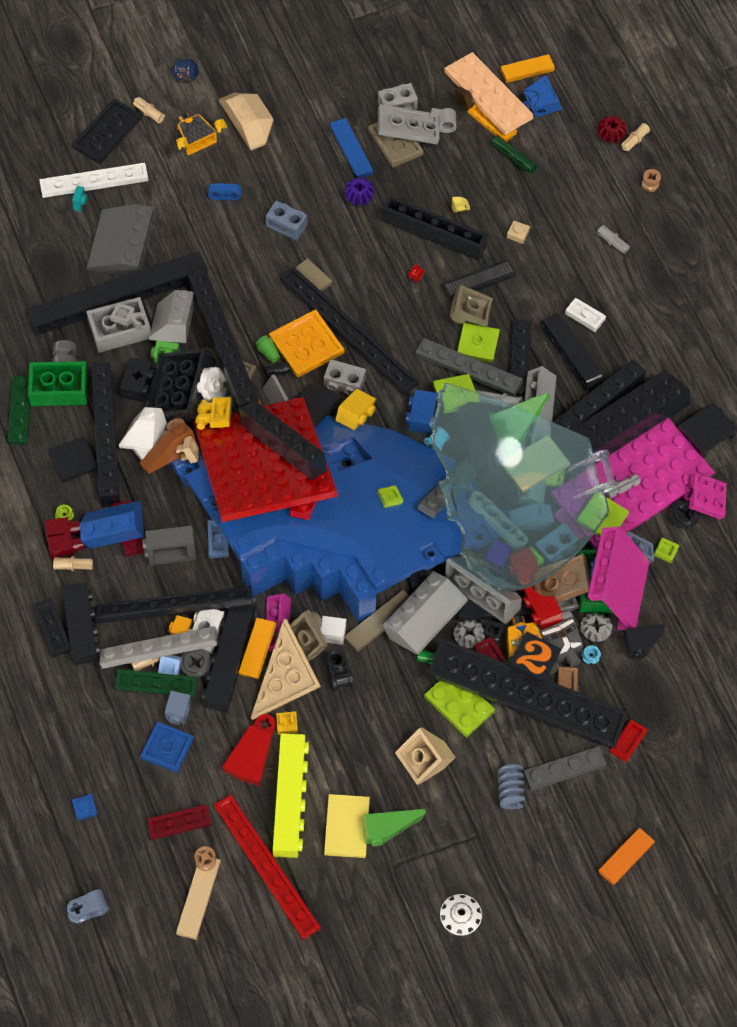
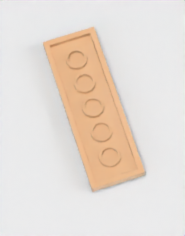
[445,52,533,135]

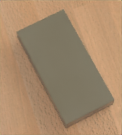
[295,258,332,292]

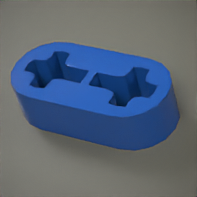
[208,183,242,200]

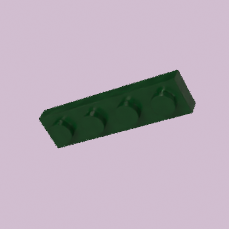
[8,376,30,444]
[115,669,198,698]

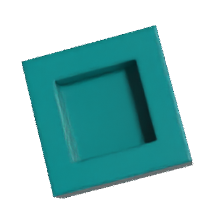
[72,186,87,212]

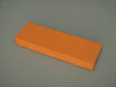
[598,828,655,886]

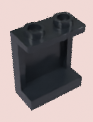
[678,403,737,459]

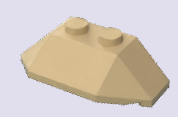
[219,93,273,151]

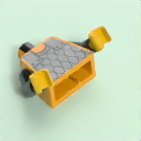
[174,113,227,156]

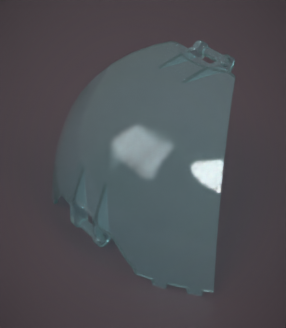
[430,383,618,591]

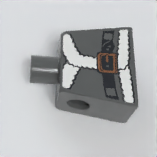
[539,617,583,667]

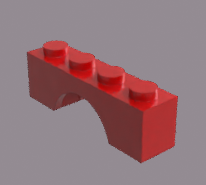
[507,548,563,630]

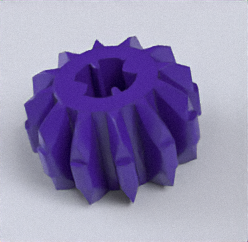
[344,176,374,207]

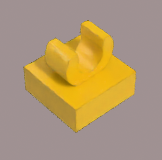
[276,712,298,735]

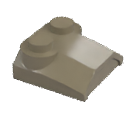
[450,285,493,327]
[290,610,327,662]

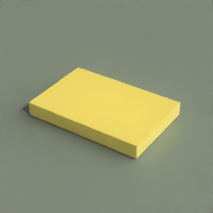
[324,794,370,858]

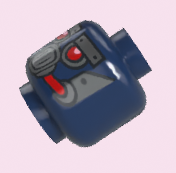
[172,59,199,82]

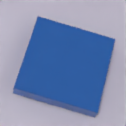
[140,721,194,773]

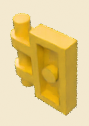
[196,397,232,430]

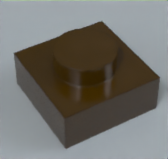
[455,87,474,110]

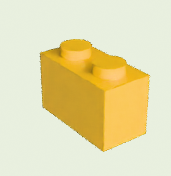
[335,389,376,431]

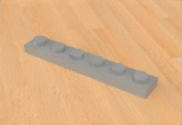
[100,626,217,669]

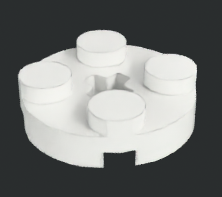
[197,367,227,403]

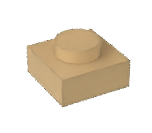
[507,221,530,244]

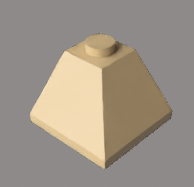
[395,727,456,785]

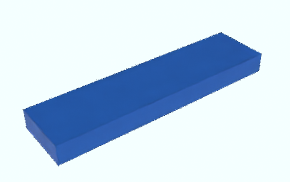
[330,118,373,178]

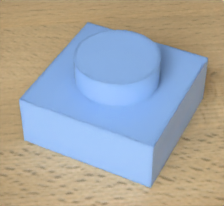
[158,655,182,675]

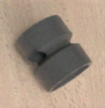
[52,340,77,362]

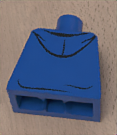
[522,76,562,118]

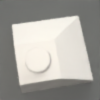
[119,407,167,451]

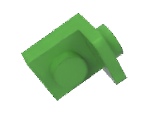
[151,341,180,365]

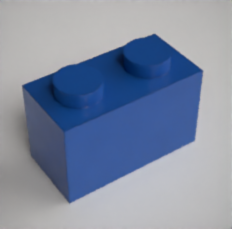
[406,389,437,434]

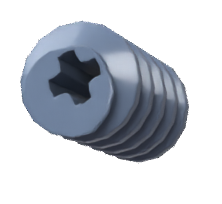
[498,764,525,810]

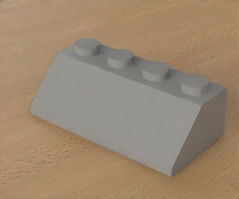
[445,556,522,624]
[383,571,468,655]

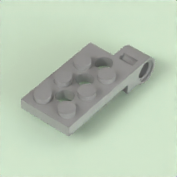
[378,104,457,144]

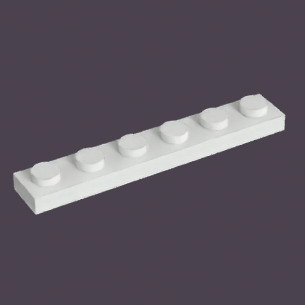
[40,163,148,198]

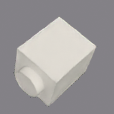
[320,616,346,645]

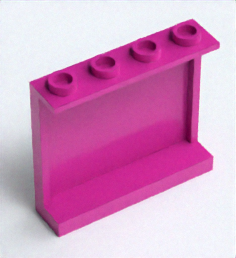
[588,527,650,630]

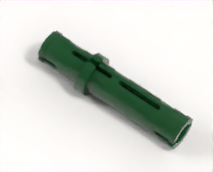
[491,135,537,174]

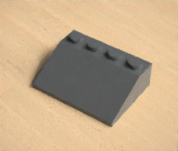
[86,204,155,276]

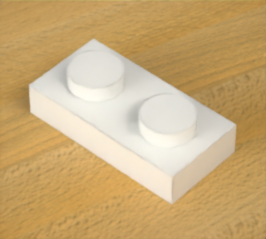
[565,298,606,332]

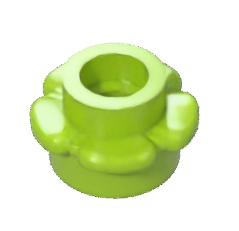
[55,505,74,520]

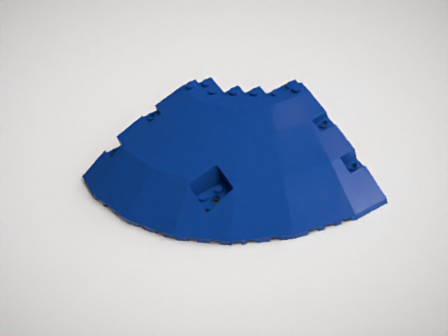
[169,415,524,623]

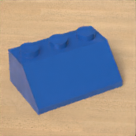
[80,500,144,549]

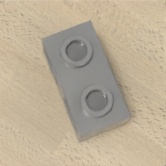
[378,83,418,110]
[324,359,366,396]

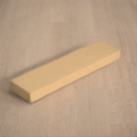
[176,859,221,940]

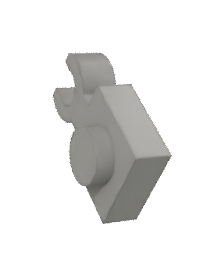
[110,302,146,328]

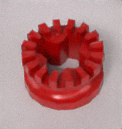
[408,264,425,283]

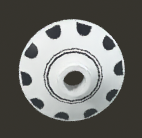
[440,894,482,936]

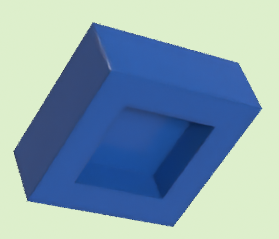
[72,794,97,821]

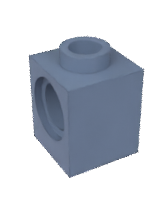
[164,691,191,725]

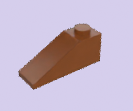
[140,422,197,474]

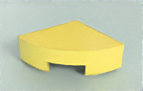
[451,197,470,213]

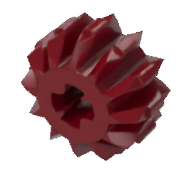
[597,114,627,144]

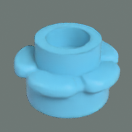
[581,645,601,664]

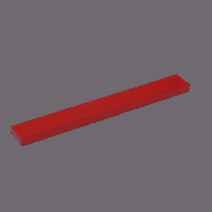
[214,794,321,940]

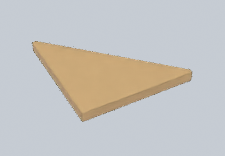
[250,619,321,721]

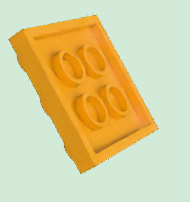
[269,309,345,378]

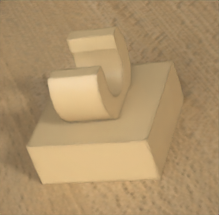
[176,436,200,464]

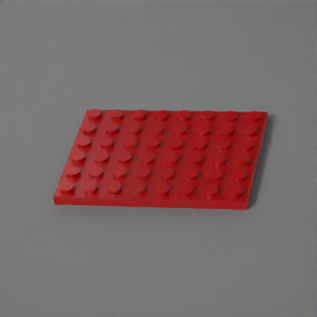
[193,397,338,522]

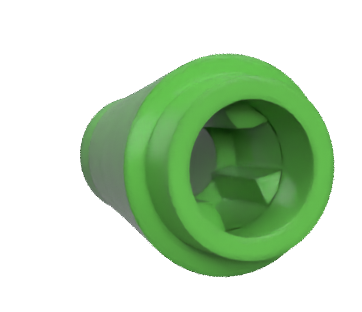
[255,335,281,364]

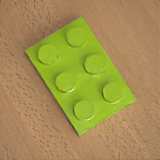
[424,681,495,738]

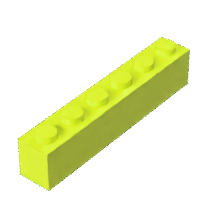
[273,733,309,858]

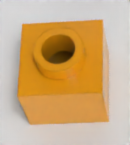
[168,615,193,635]

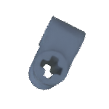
[67,889,109,924]

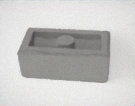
[263,375,289,404]

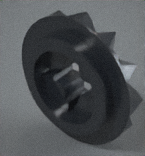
[670,500,700,529]

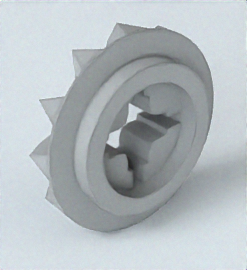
[581,611,612,642]
[454,619,485,648]

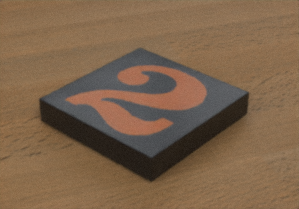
[508,631,562,684]

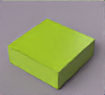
[377,485,403,508]
[654,538,679,563]

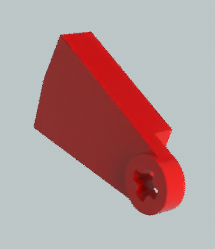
[222,714,276,786]

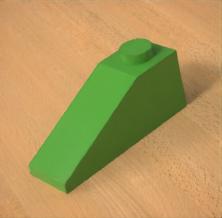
[362,809,426,846]

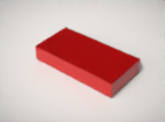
[609,719,648,763]

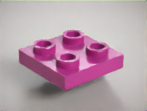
[684,472,726,520]

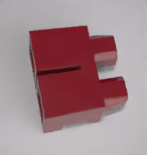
[45,517,84,561]

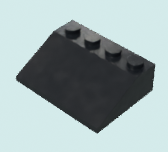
[144,348,217,425]

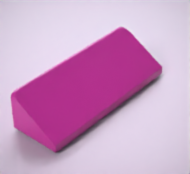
[265,593,291,651]

